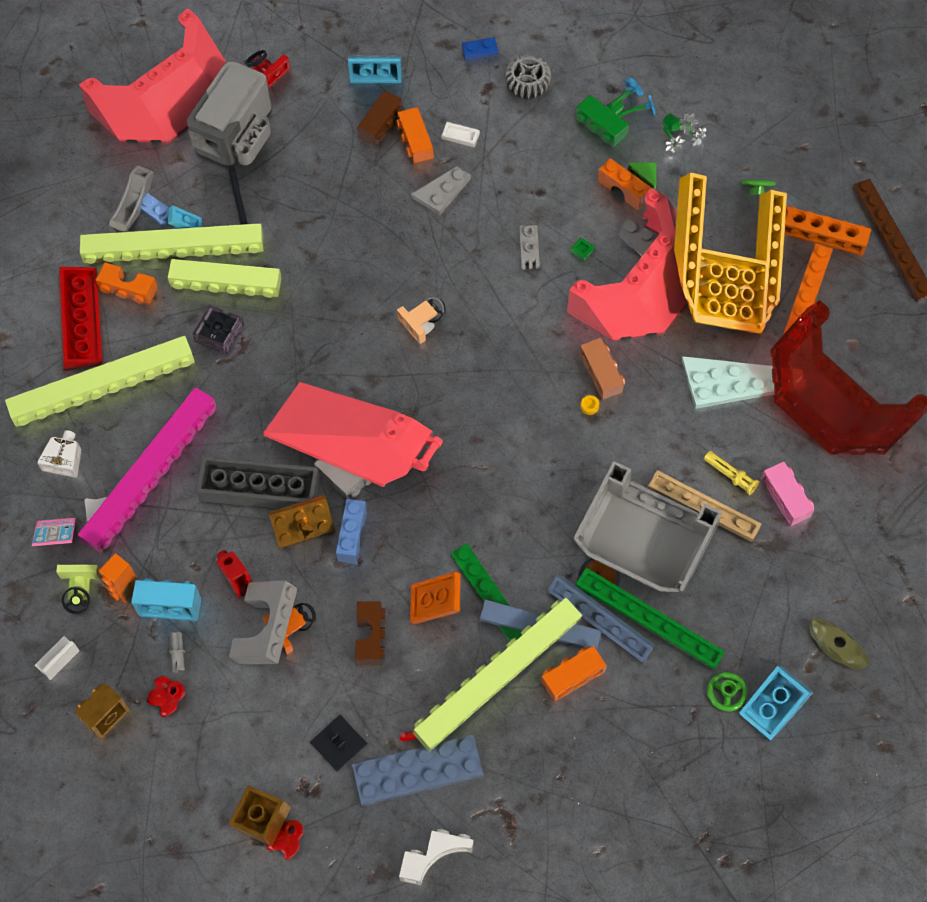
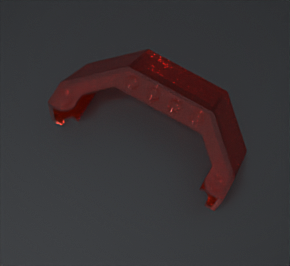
[770,300,927,455]

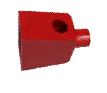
[216,550,252,599]

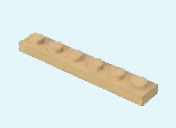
[648,470,762,542]

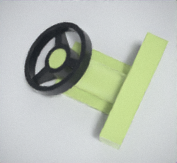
[56,565,101,614]

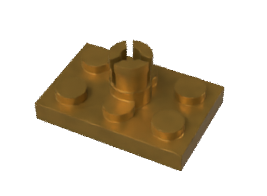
[268,495,335,548]

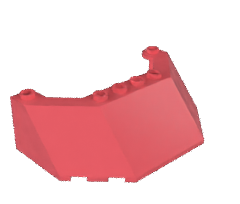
[79,8,226,143]
[567,188,687,341]

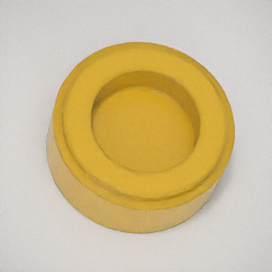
[580,395,600,415]

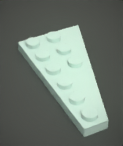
[681,356,806,409]

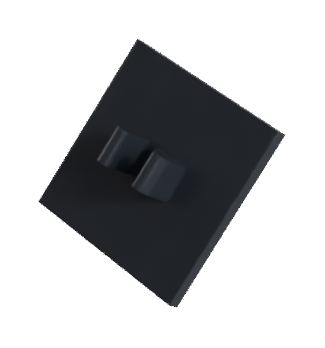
[310,715,368,772]

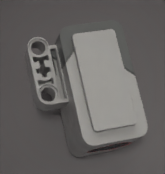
[187,61,271,166]

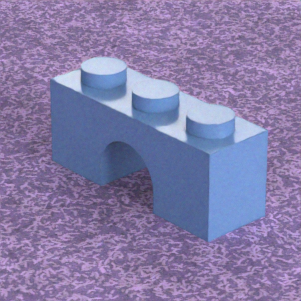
[336,499,367,564]

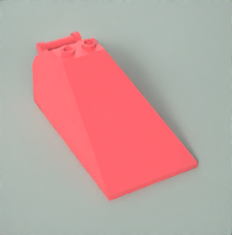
[263,382,443,487]

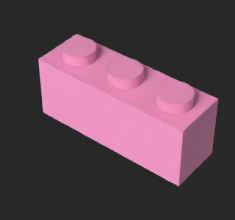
[761,462,814,526]

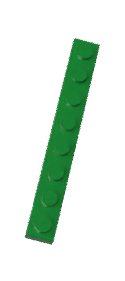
[575,568,725,670]

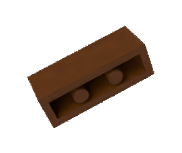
[357,90,404,146]

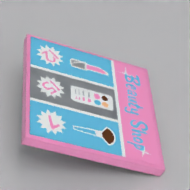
[32,518,76,546]

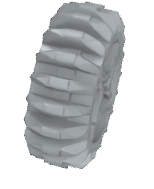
[505,54,551,99]

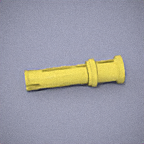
[704,451,759,496]

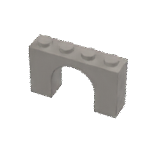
[314,460,371,500]
[229,580,297,665]

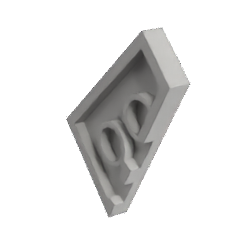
[411,166,471,215]
[618,218,658,258]

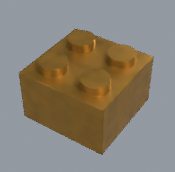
[74,682,130,739]
[229,785,291,846]

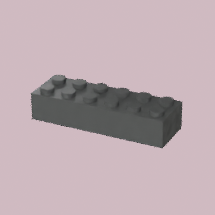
[196,457,320,509]

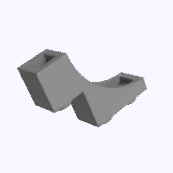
[109,165,154,232]

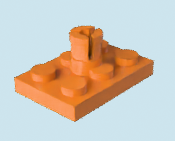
[410,572,461,624]

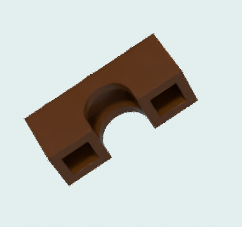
[355,601,386,665]

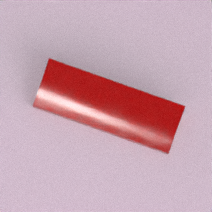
[58,267,102,371]

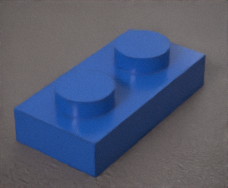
[462,37,499,60]

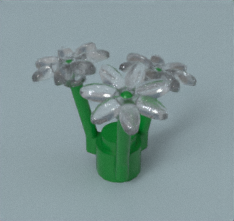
[663,112,707,154]

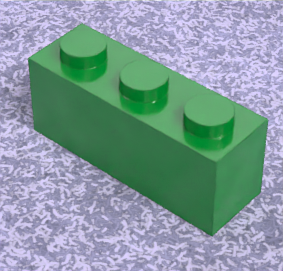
[575,95,629,147]

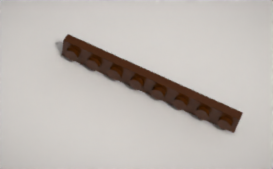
[853,179,927,303]

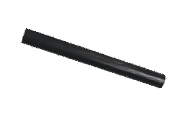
[228,166,248,225]

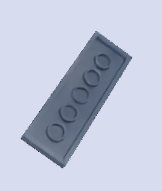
[352,735,483,806]

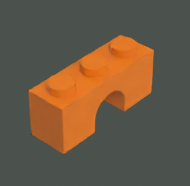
[597,158,651,211]
[96,263,158,305]

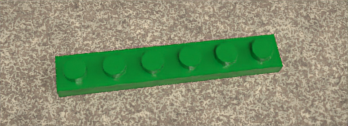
[450,543,522,642]

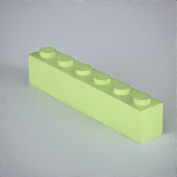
[168,259,282,298]

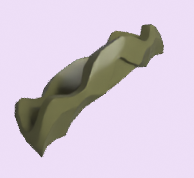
[809,617,870,670]

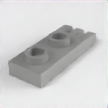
[519,225,540,270]

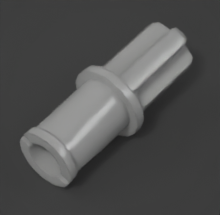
[169,632,185,673]

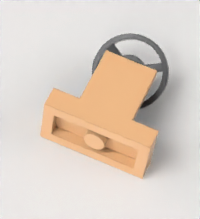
[397,297,446,344]

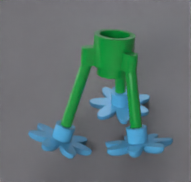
[607,77,656,117]

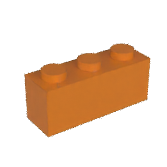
[396,107,434,164]
[99,553,138,603]
[541,646,607,702]

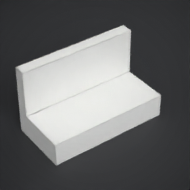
[35,636,79,680]

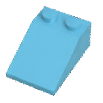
[739,666,814,740]

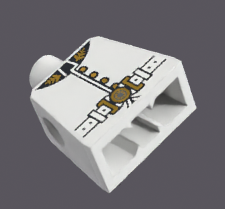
[37,430,81,478]

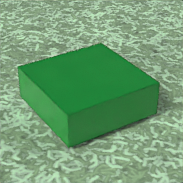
[570,237,595,262]

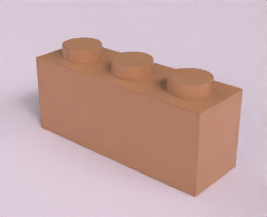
[580,338,625,400]

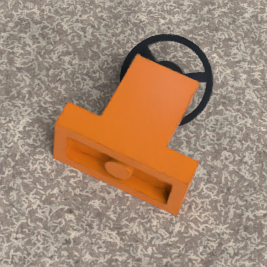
[263,603,316,655]

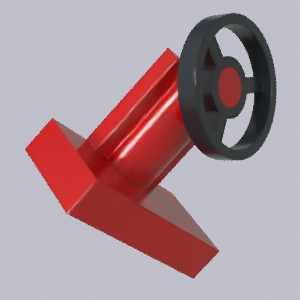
[245,50,290,88]

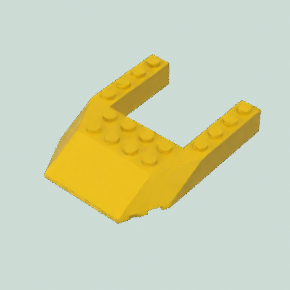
[674,173,787,334]

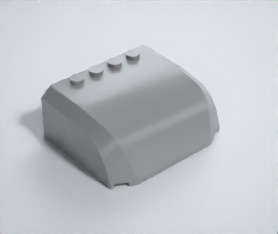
[574,461,722,592]

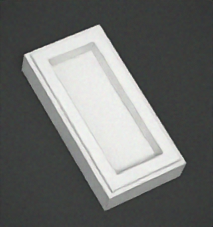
[441,122,480,148]

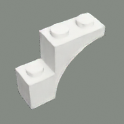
[399,829,474,885]

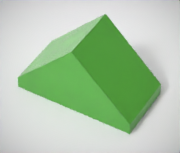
[628,162,657,190]

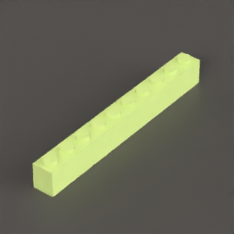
[80,224,264,264]
[5,336,195,427]
[413,598,582,752]

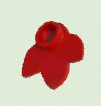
[146,676,185,717]
[266,820,304,860]

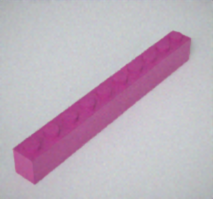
[78,387,216,554]

